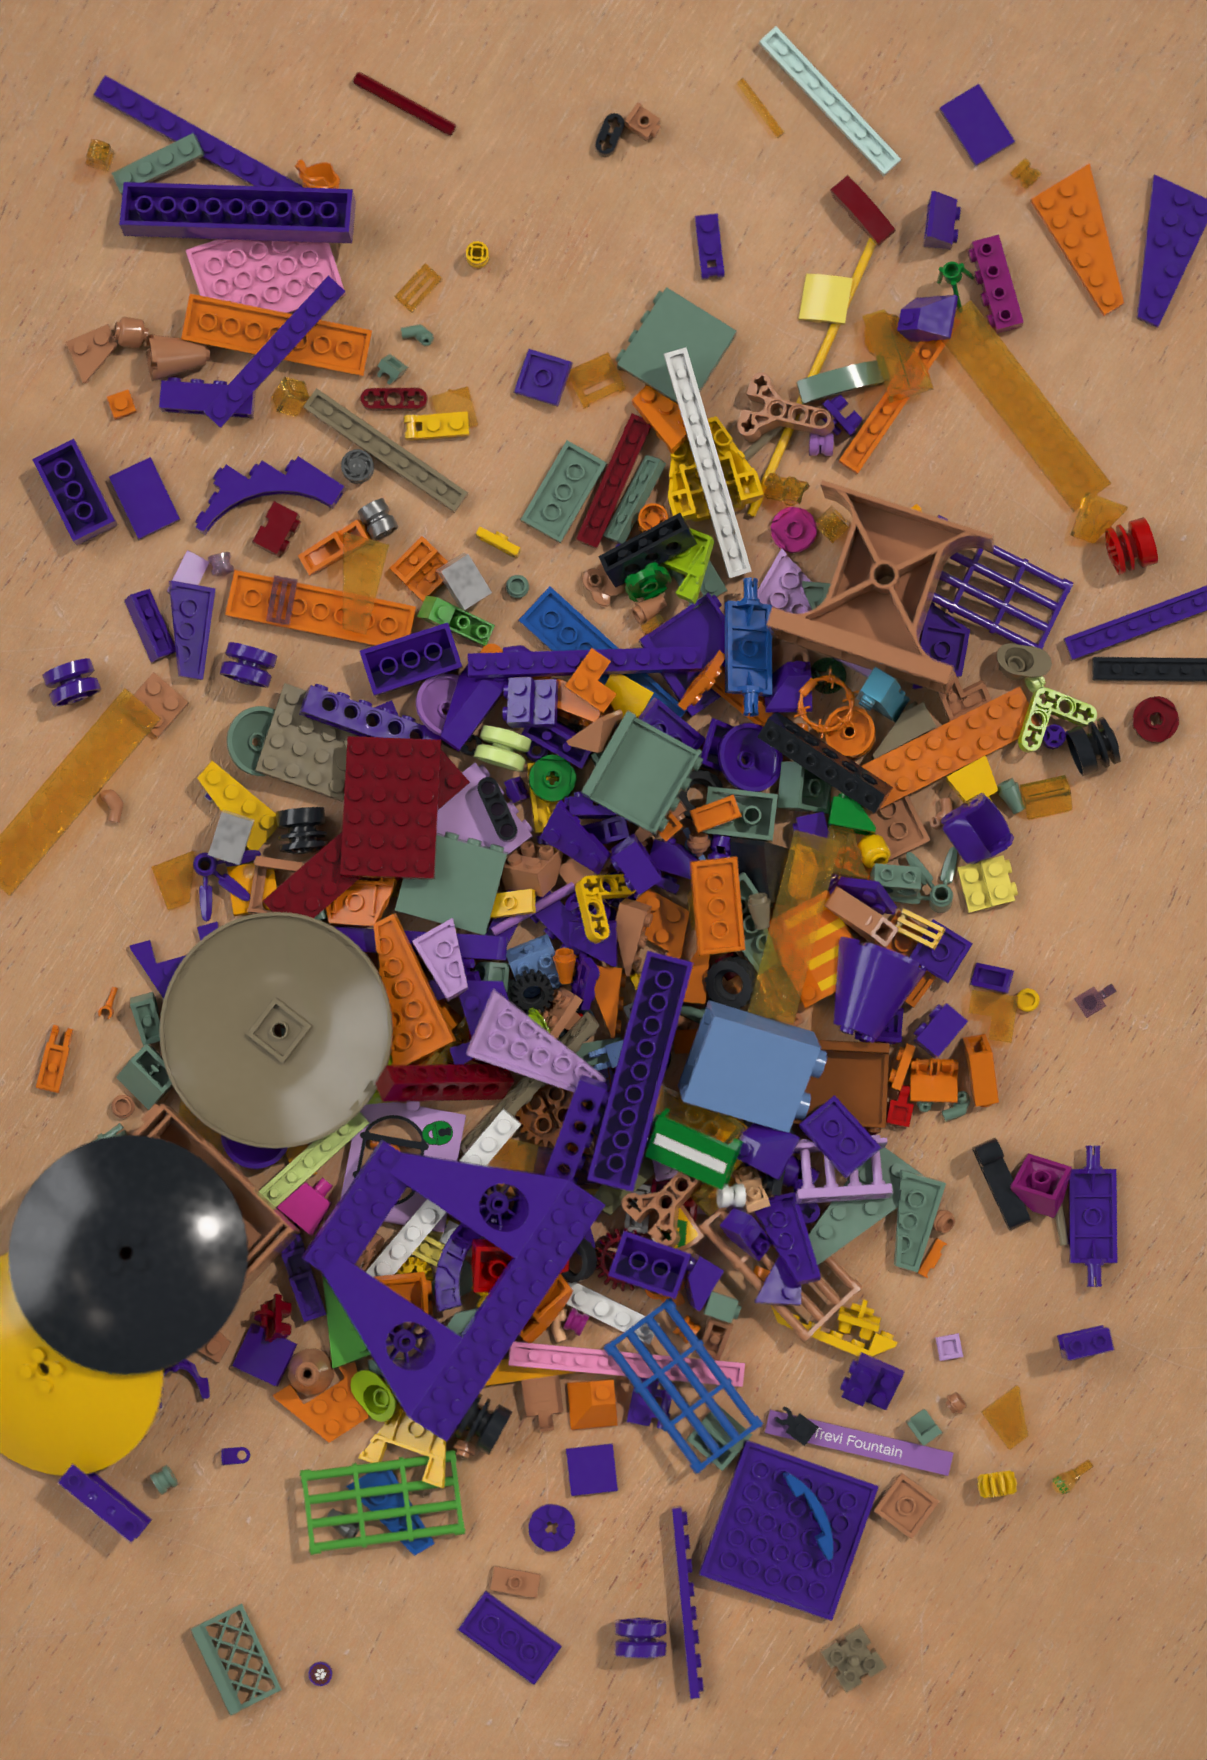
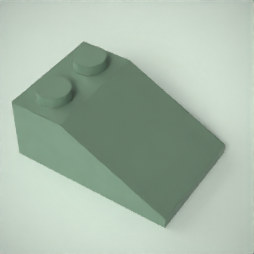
[703,786,778,843]

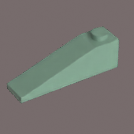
[739,872,778,975]

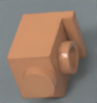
[625,102,662,142]

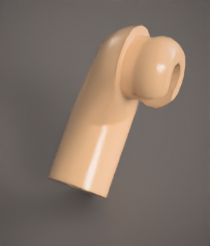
[550,1309,567,1343]

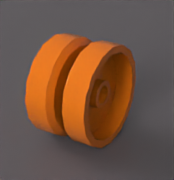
[824,706,876,760]

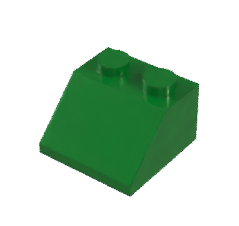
[827,793,876,835]

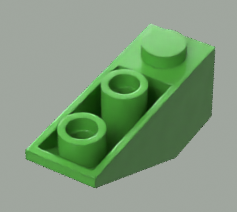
[417,596,495,646]

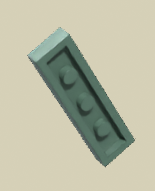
[112,133,204,194]
[603,455,666,544]

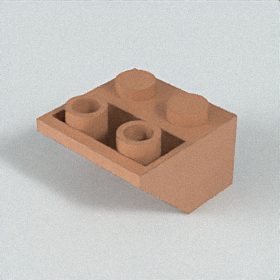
[502,841,563,897]

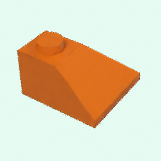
[567,1378,618,1430]

